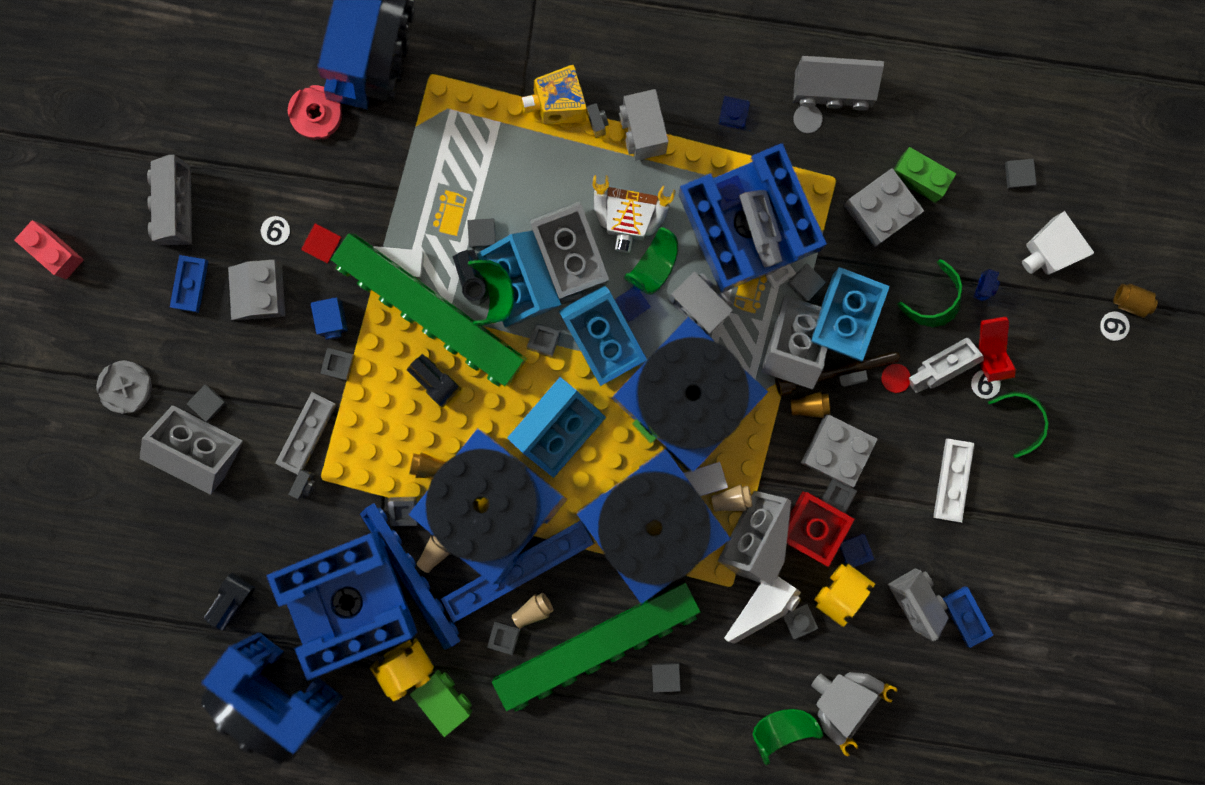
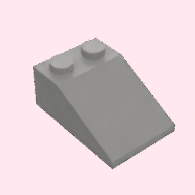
[530,202,609,299]
[761,295,827,389]
[718,491,791,586]
[888,568,948,641]

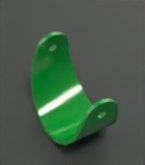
[624,227,678,295]
[897,259,962,327]
[468,260,514,326]
[988,392,1048,458]
[753,709,823,765]

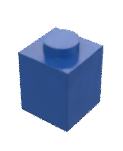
[311,297,348,340]

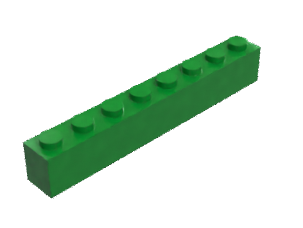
[331,233,527,387]
[492,581,700,712]

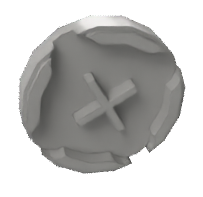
[96,360,152,414]

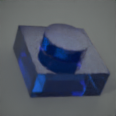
[718,96,750,129]
[716,175,745,212]
[974,269,1000,301]
[614,286,651,322]
[840,534,874,567]

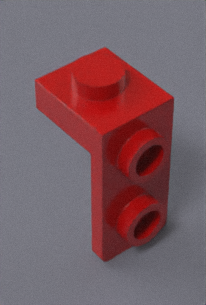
[979,317,1016,382]

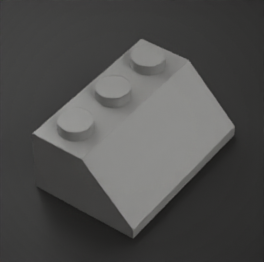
[793,56,884,110]
[147,155,192,245]
[139,405,243,495]

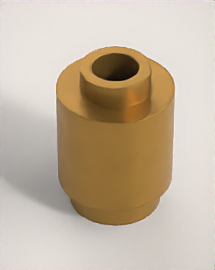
[1113,284,1158,318]

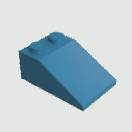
[811,267,890,361]
[558,285,647,386]

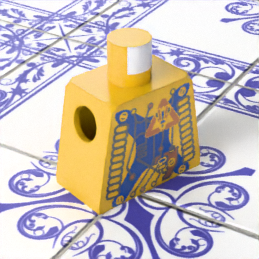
[521,65,587,125]

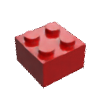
[786,491,855,567]

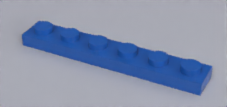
[360,503,460,650]
[441,520,595,623]

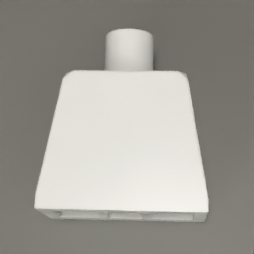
[1022,211,1094,275]

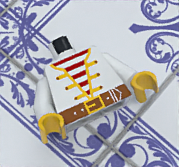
[593,175,676,253]

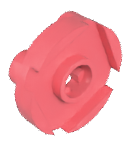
[288,85,342,140]

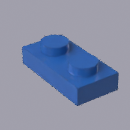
[170,255,208,313]
[942,586,994,648]

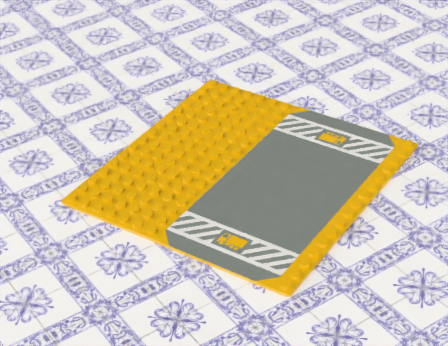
[321,74,836,587]

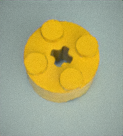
[814,564,875,627]
[370,638,434,701]

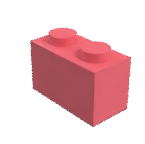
[15,220,84,279]

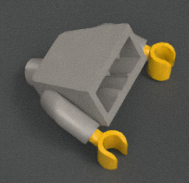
[811,672,897,756]

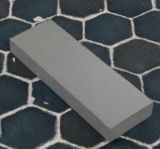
[275,392,337,475]

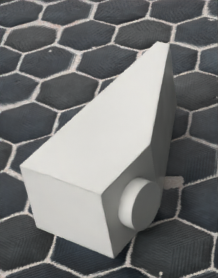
[724,577,801,644]

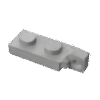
[740,190,782,268]
[909,338,984,393]

